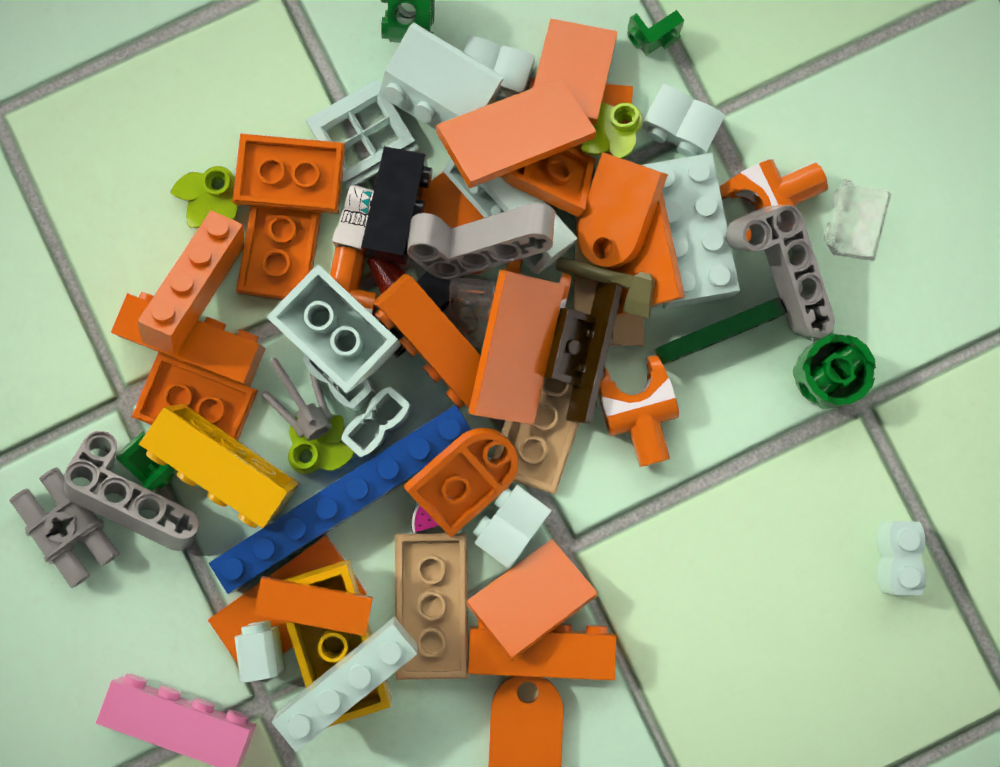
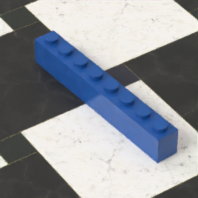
[209,405,472,594]

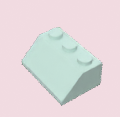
[379,22,504,130]
[267,264,401,393]

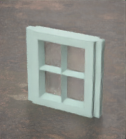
[306,79,419,191]

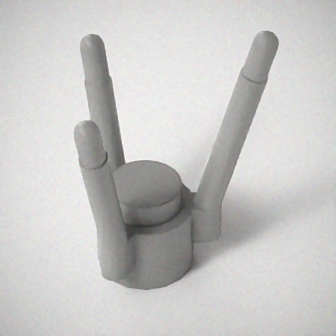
[262,358,333,441]

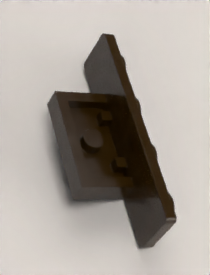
[544,283,623,424]

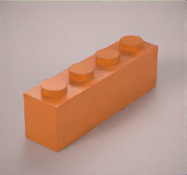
[137,210,244,356]
[372,274,481,409]
[111,292,266,387]
[468,620,617,680]

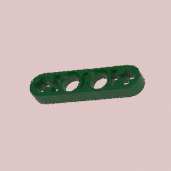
[654,297,787,365]

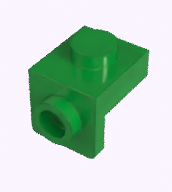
[627,10,685,56]
[116,431,175,491]

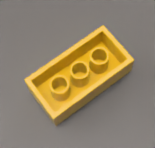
[139,404,300,528]
[284,559,392,727]

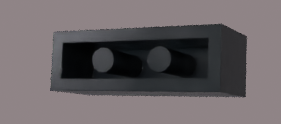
[361,146,432,265]

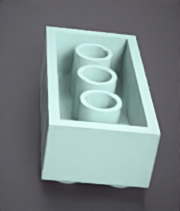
[643,153,740,310]

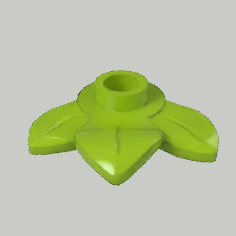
[581,103,643,159]
[170,166,238,228]
[288,415,355,474]

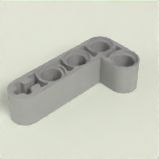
[407,203,555,279]
[726,205,835,338]
[63,431,199,551]

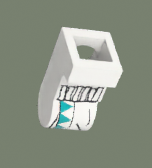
[332,185,374,252]

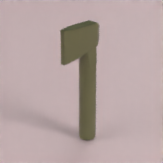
[556,257,655,319]

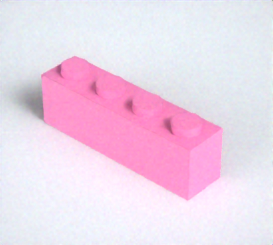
[96,674,257,767]

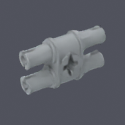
[9,467,120,588]

